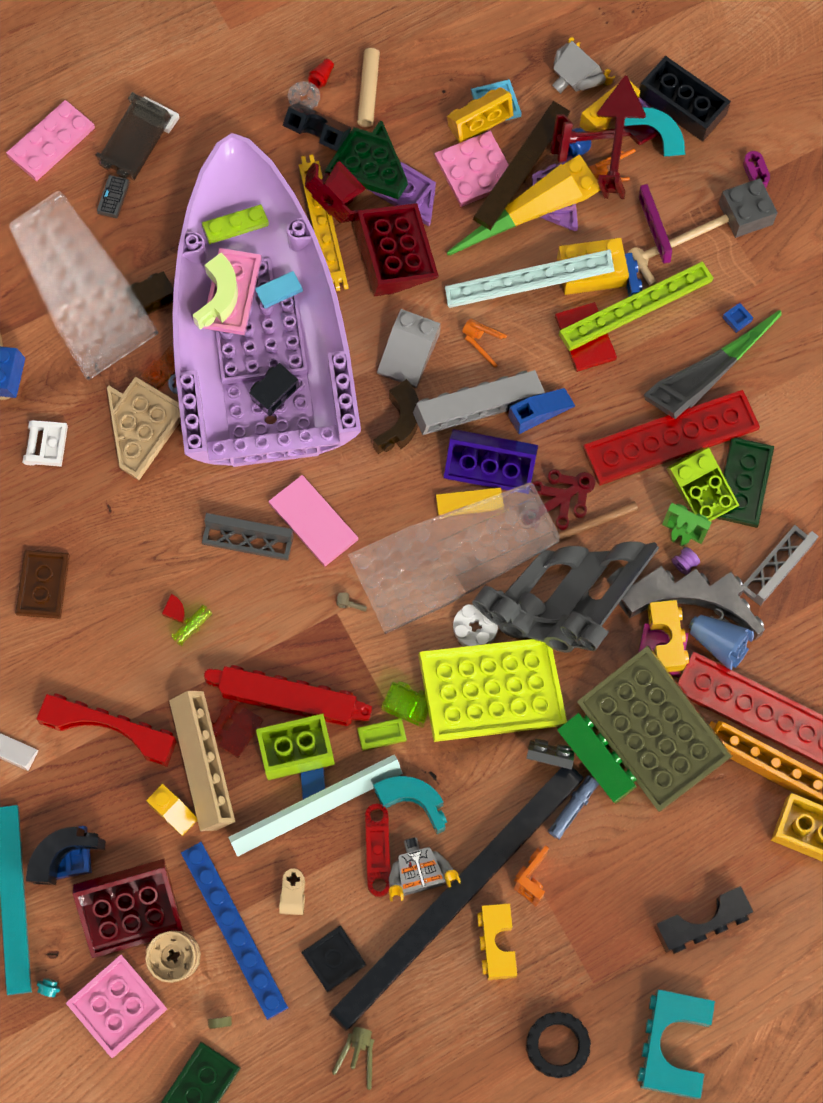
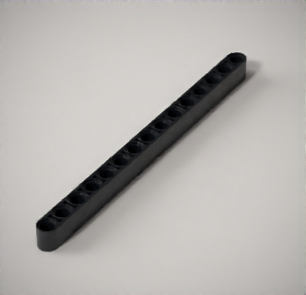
[329,767,584,1031]

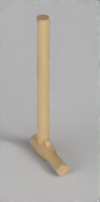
[628,214,729,287]

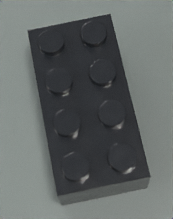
[639,56,731,142]

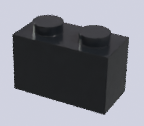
[249,363,300,416]

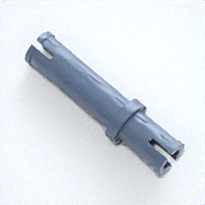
[548,775,599,840]

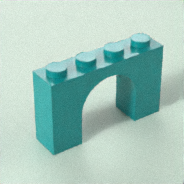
[638,990,715,1100]

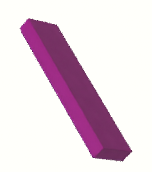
[639,184,672,264]

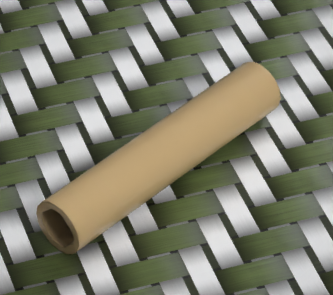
[357,48,380,127]

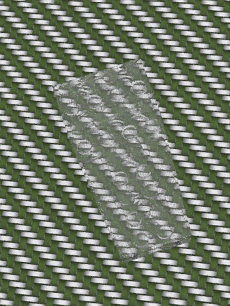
[9,191,159,381]
[348,483,560,634]

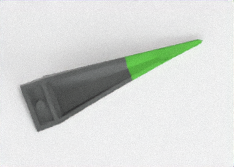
[644,310,782,419]

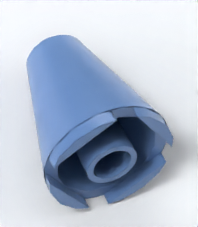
[689,615,754,670]

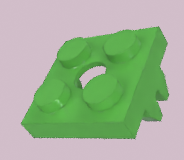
[662,503,712,547]

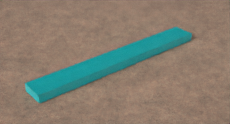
[0,805,32,996]

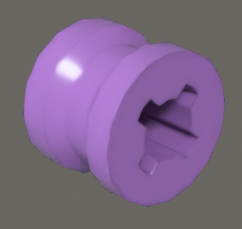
[672,547,700,575]

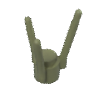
[332,1027,374,1090]

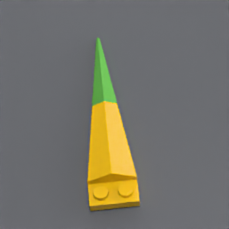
[447,154,601,255]

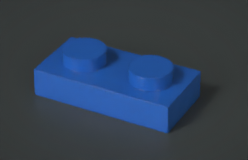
[625,253,642,297]

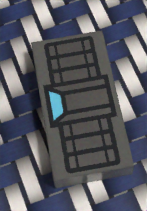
[97,175,130,219]

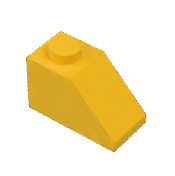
[146,784,197,837]

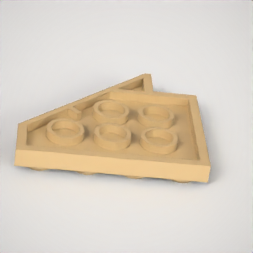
[107,377,181,480]

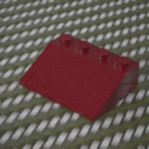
[353,203,439,297]
[72,859,183,958]

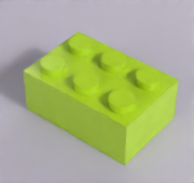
[256,714,335,780]

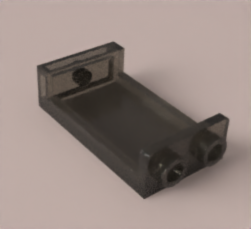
[95,92,171,180]

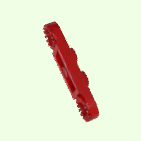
[365,803,390,897]

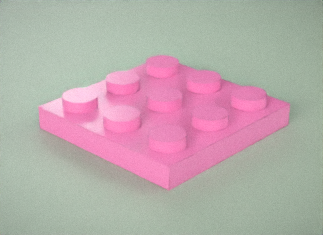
[435,131,509,207]
[66,955,167,1059]

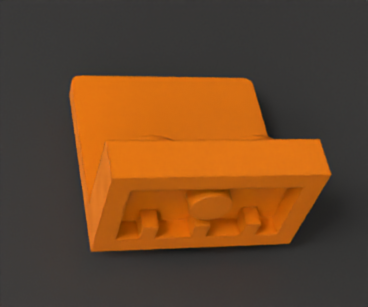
[514,845,549,906]

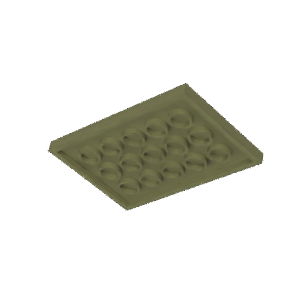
[577,646,733,812]

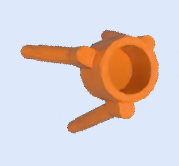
[588,148,636,181]
[462,318,507,368]

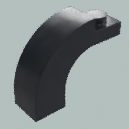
[26,827,106,885]

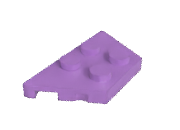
[532,156,578,231]
[369,162,436,227]

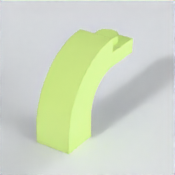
[193,253,238,329]

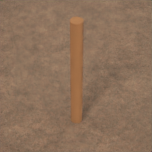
[555,501,638,541]

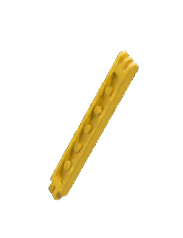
[298,154,349,291]

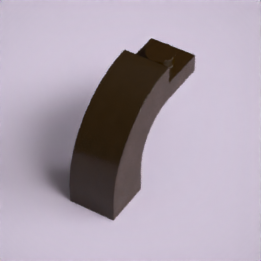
[373,379,419,454]

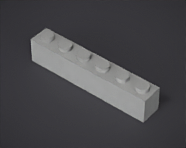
[413,370,545,435]

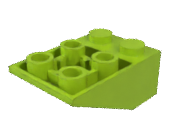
[666,447,740,521]

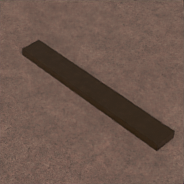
[473,101,570,231]

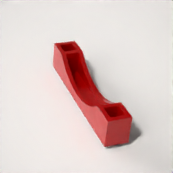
[36,693,177,767]

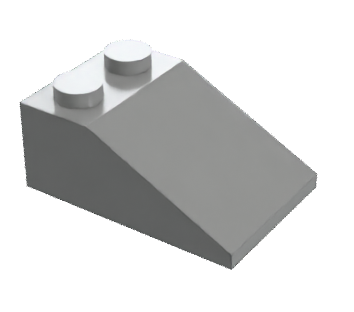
[377,309,441,388]

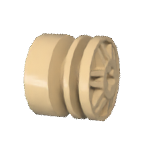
[145,931,201,983]

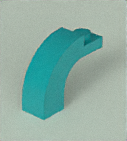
[624,107,685,157]
[373,776,447,834]

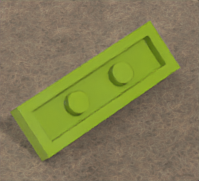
[202,204,269,244]

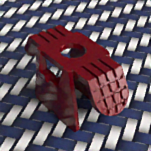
[305,161,365,223]

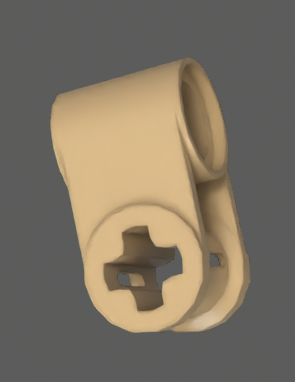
[279,869,305,915]

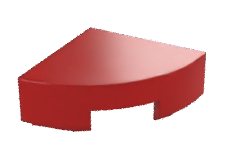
[162,594,185,624]

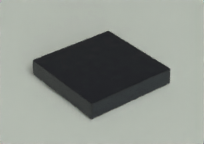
[301,926,367,993]

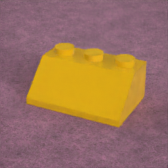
[447,87,513,143]

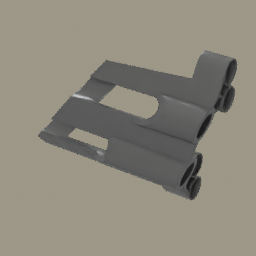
[472,541,659,653]

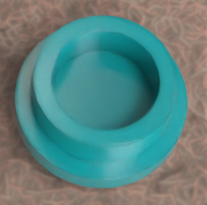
[37,978,61,997]

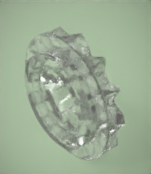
[288,82,320,109]

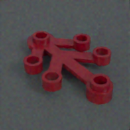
[522,469,596,530]

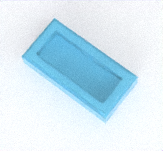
[255,271,303,309]

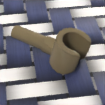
[337,593,367,612]

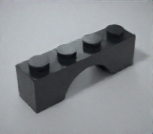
[654,886,754,954]

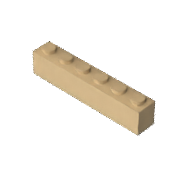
[169,691,235,831]

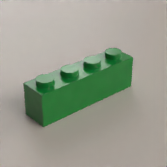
[557,713,637,804]

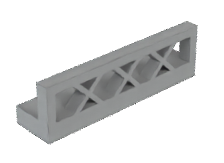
[743,525,819,606]

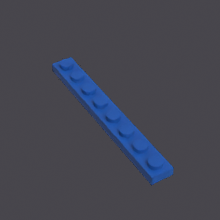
[181,842,288,1020]

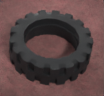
[526,1012,591,1078]

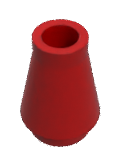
[308,59,334,88]

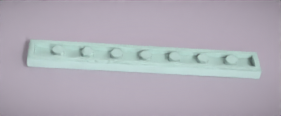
[445,249,615,308]
[228,754,403,857]

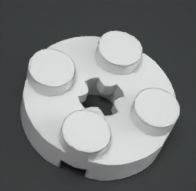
[453,604,498,647]

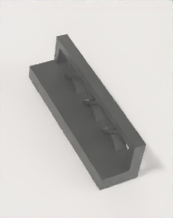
[202,513,294,561]

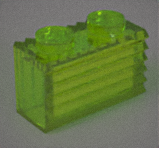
[381,681,429,728]

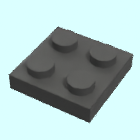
[526,739,574,770]

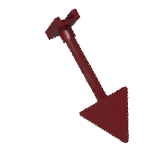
[596,75,646,199]
[550,114,659,162]

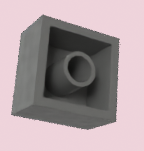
[719,178,778,238]

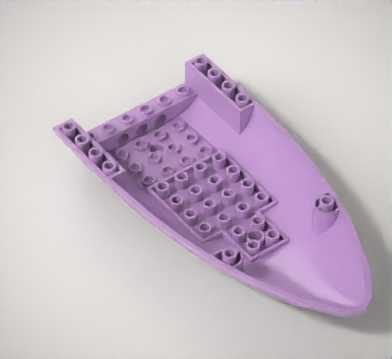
[173,133,361,467]

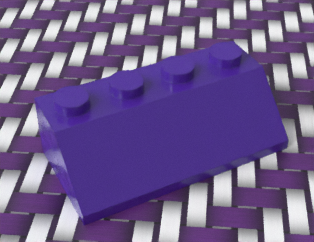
[444,429,538,494]

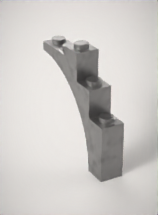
[618,566,765,640]

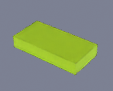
[357,718,407,751]

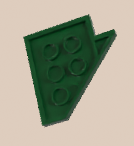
[325,121,408,199]

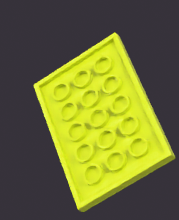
[418,639,567,742]

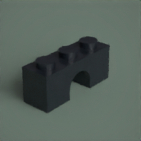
[282,103,352,151]

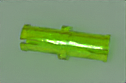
[171,605,213,646]

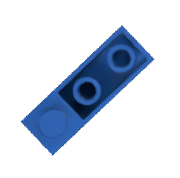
[508,388,575,434]

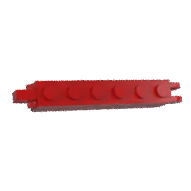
[204,665,372,727]

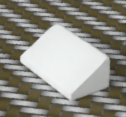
[0,733,39,771]

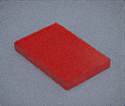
[555,302,617,372]

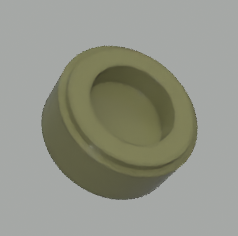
[208,1016,232,1029]

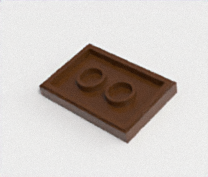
[15,550,70,619]

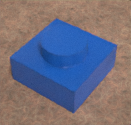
[722,303,753,333]

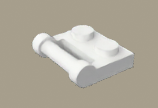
[22,420,68,467]

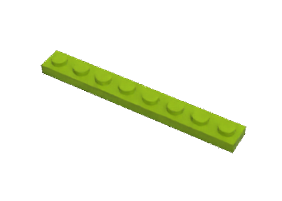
[559,261,713,351]

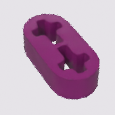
[743,151,770,188]

